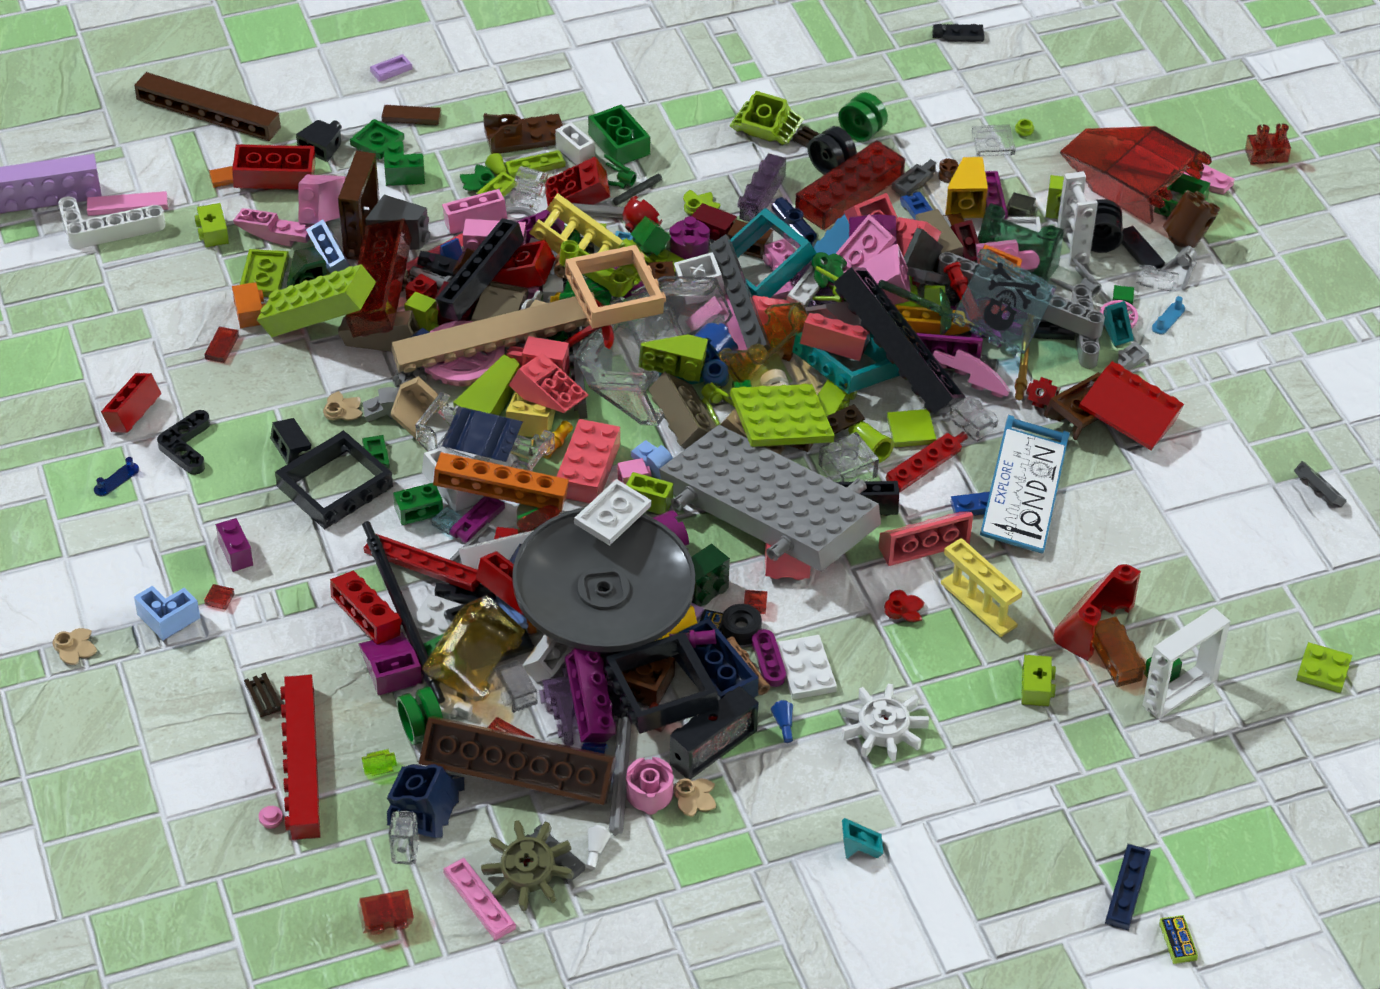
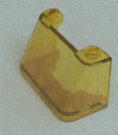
[717,302,807,383]
[422,595,525,701]

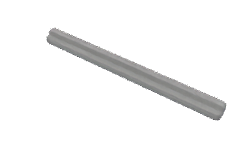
[609,717,631,835]

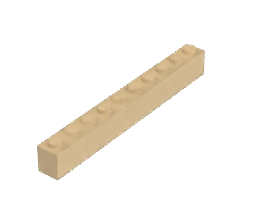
[391,292,595,373]

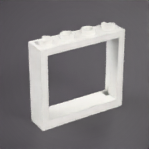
[1142,607,1231,720]

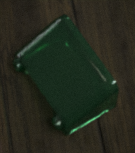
[976,203,1064,287]

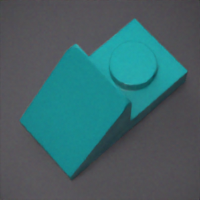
[842,818,883,859]

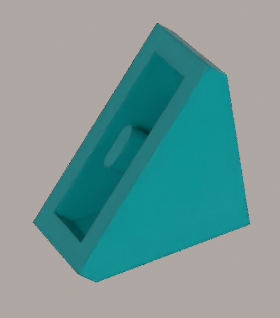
[1104,301,1134,346]

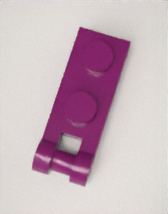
[449,496,505,544]

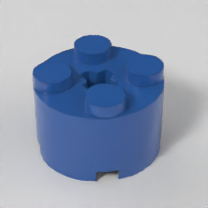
[694,323,738,365]

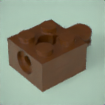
[622,657,675,707]

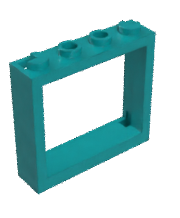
[731,208,817,298]
[792,325,900,394]

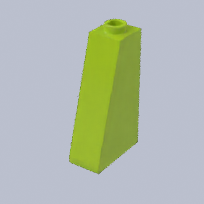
[453,354,521,416]

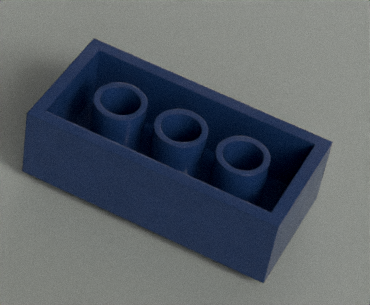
[672,618,759,701]

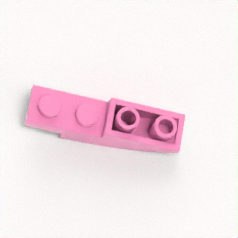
[233,208,314,247]
[933,349,1010,398]

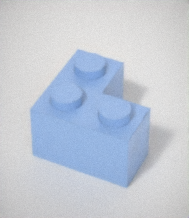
[134,586,200,640]

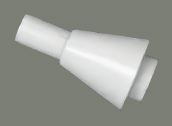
[586,825,611,870]

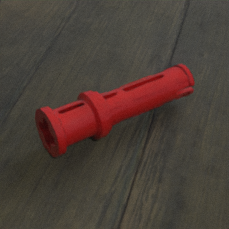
[943,262,983,323]

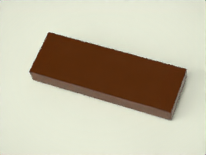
[381,105,441,125]

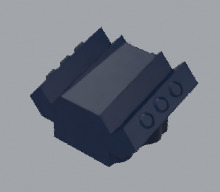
[442,406,523,462]
[387,764,465,838]

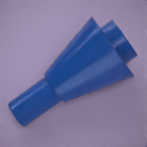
[771,700,793,743]

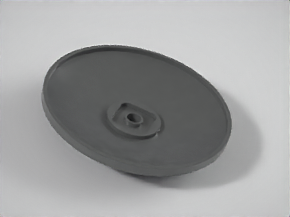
[513,508,695,652]

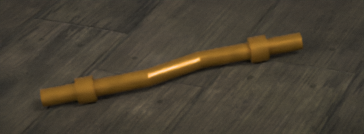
[1014,313,1034,400]

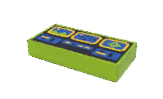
[1159,915,1198,964]

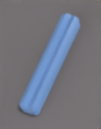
[495,597,529,631]

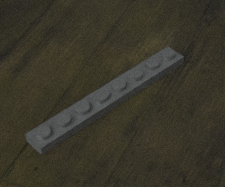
[710,234,771,359]

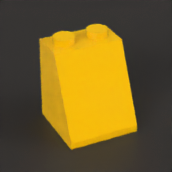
[945,157,988,218]

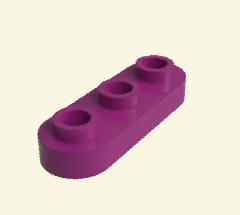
[752,629,786,687]

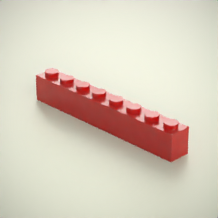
[280,674,321,840]

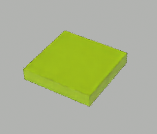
[887,409,936,448]

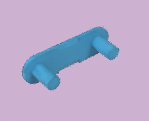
[1152,296,1185,334]

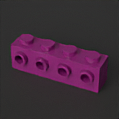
[565,648,616,743]

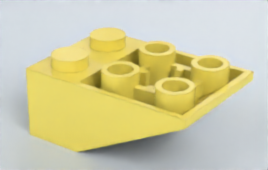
[506,392,556,439]

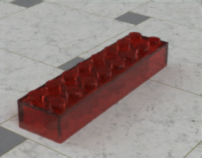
[345,218,412,338]

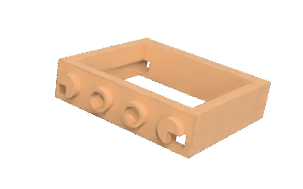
[565,245,666,329]

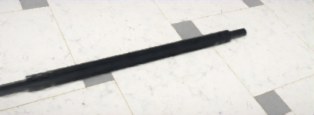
[362,521,445,704]

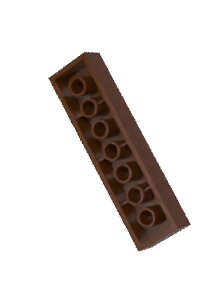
[418,716,616,805]

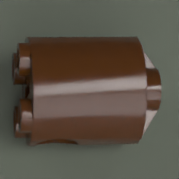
[1163,191,1220,248]

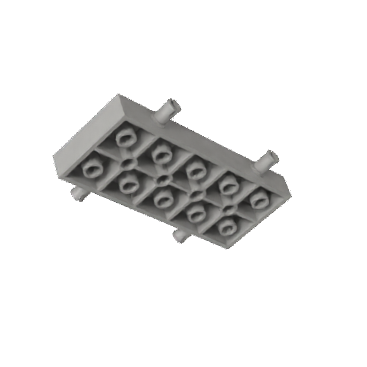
[659,425,881,572]

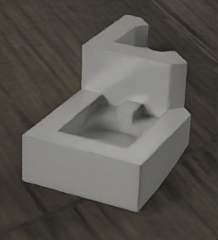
[1118,341,1149,370]

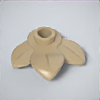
[323,391,363,421]
[53,628,97,665]
[673,778,716,817]

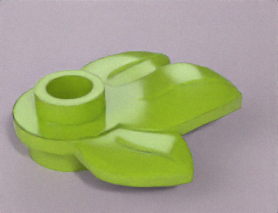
[683,190,721,215]

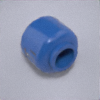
[702,359,730,389]

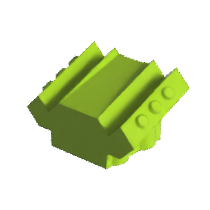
[729,91,804,145]

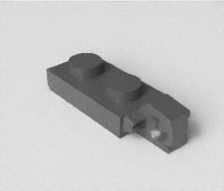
[891,159,937,196]
[1294,461,1347,507]

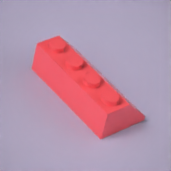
[879,512,973,566]

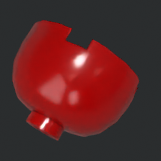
[622,196,663,233]

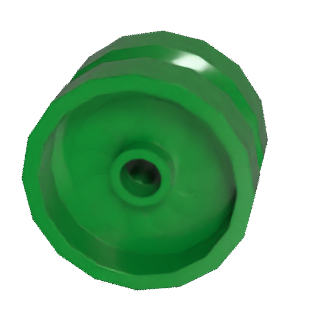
[838,92,888,142]
[396,686,443,745]

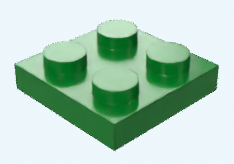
[350,119,405,160]

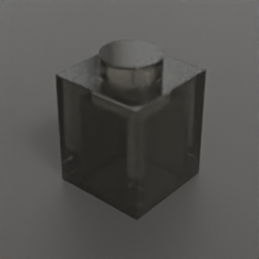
[1007,192,1038,217]

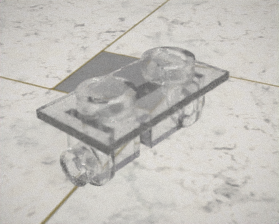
[1136,265,1179,292]

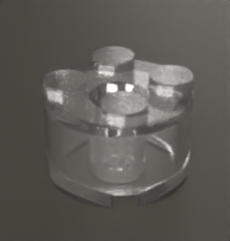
[510,166,548,211]

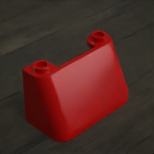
[1053,564,1141,661]

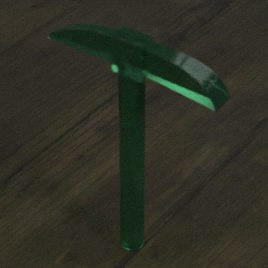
[878,280,953,335]

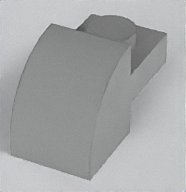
[363,387,399,422]

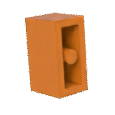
[232,282,265,328]

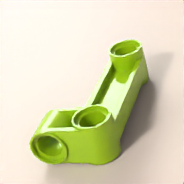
[559,240,641,297]

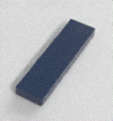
[1105,844,1151,931]

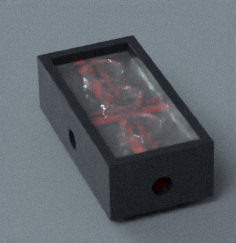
[670,686,759,780]

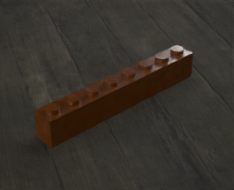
[134,72,281,141]

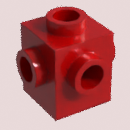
[405,274,437,301]
[1026,377,1061,409]

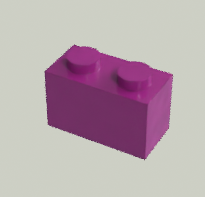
[215,518,253,572]

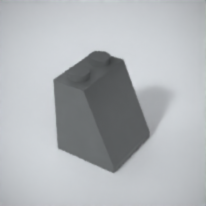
[365,195,430,250]

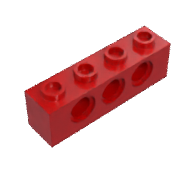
[330,570,402,645]

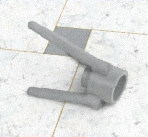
[1156,246,1197,290]
[1050,258,1102,297]

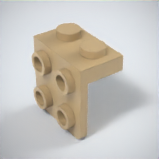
[391,376,447,439]

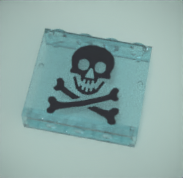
[948,249,1057,356]

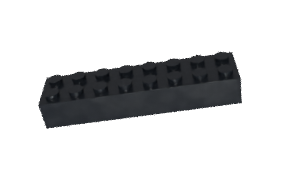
[833,267,966,414]

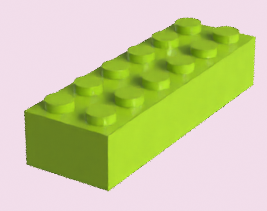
[257,264,376,337]

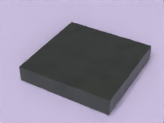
[904,228,943,271]

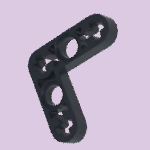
[157,410,210,475]

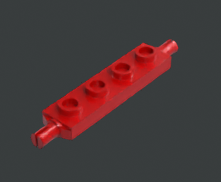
[885,431,968,492]

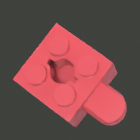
[506,336,570,376]

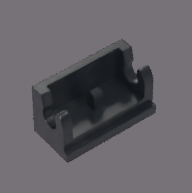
[270,418,311,464]

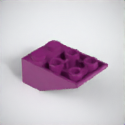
[359,632,422,696]

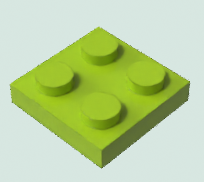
[1296,642,1352,693]

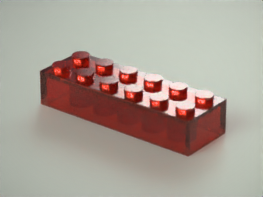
[795,140,905,230]

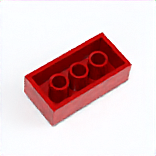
[232,144,315,190]

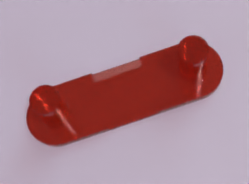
[517,504,560,534]

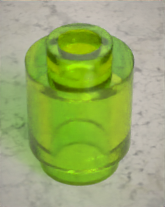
[361,749,397,776]

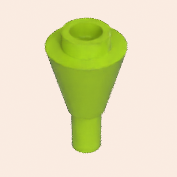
[485,153,507,175]

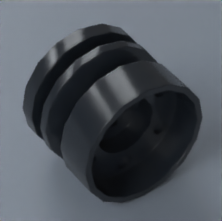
[1091,199,1123,253]

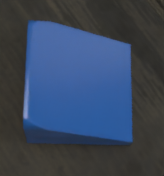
[440,238,463,260]

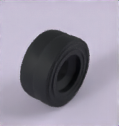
[721,604,762,645]

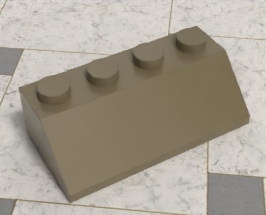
[648,372,717,449]

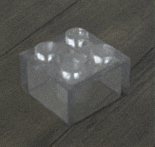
[819,432,879,482]

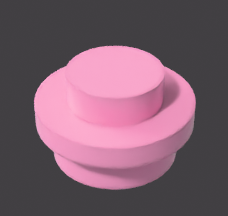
[258,806,283,829]

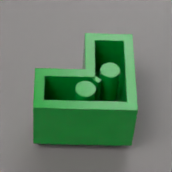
[384,142,425,186]

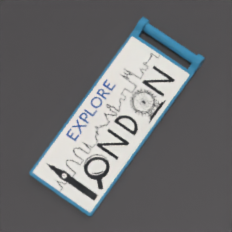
[980,415,1070,553]

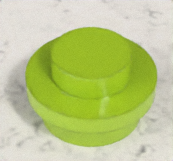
[1015,119,1034,136]

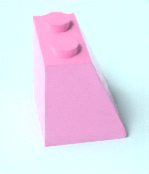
[299,175,346,224]
[859,244,911,305]

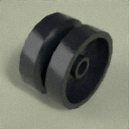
[807,126,857,177]

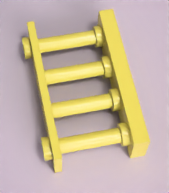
[529,193,623,254]
[941,538,1022,637]

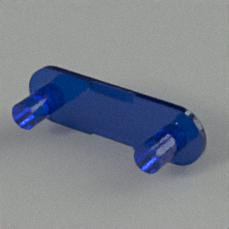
[94,457,139,496]

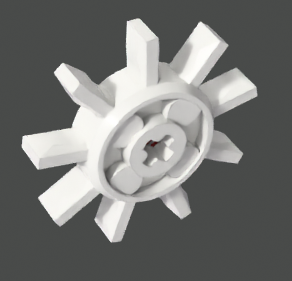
[841,684,929,761]

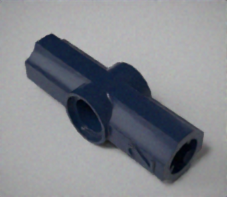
[771,197,817,245]

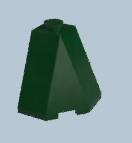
[287,246,327,287]

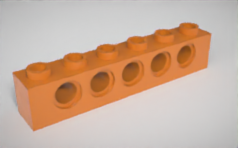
[433,452,569,512]

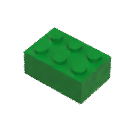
[588,104,651,167]

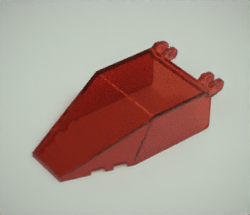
[1060,126,1212,224]

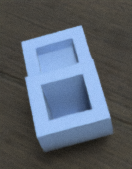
[631,440,673,480]

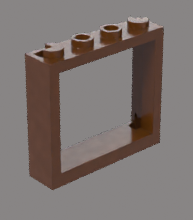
[338,151,380,261]

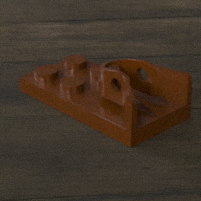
[483,113,563,154]
[1044,372,1101,441]

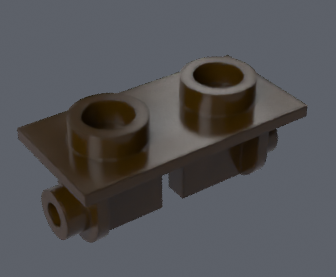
[826,404,865,434]

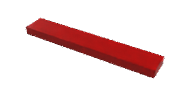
[363,534,480,592]

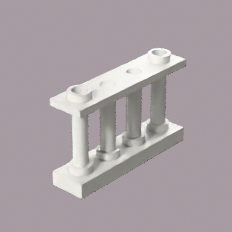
[1056,171,1098,266]

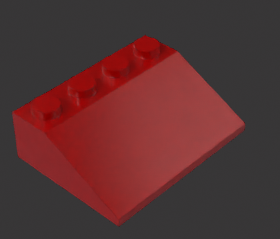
[1078,361,1184,450]

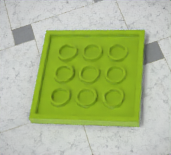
[730,384,835,447]

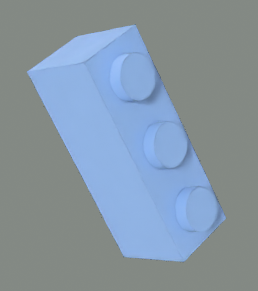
[306,219,351,273]

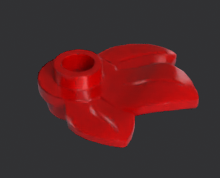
[884,590,925,622]

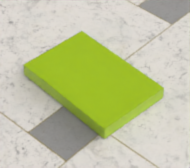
[240,249,289,297]

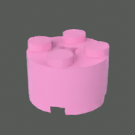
[626,757,674,815]

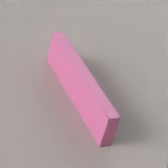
[87,191,168,216]
[443,858,516,941]

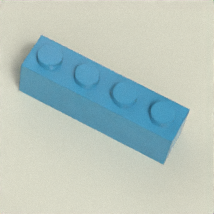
[805,214,849,272]

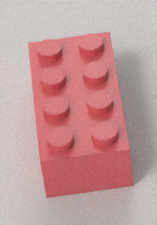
[556,419,620,503]

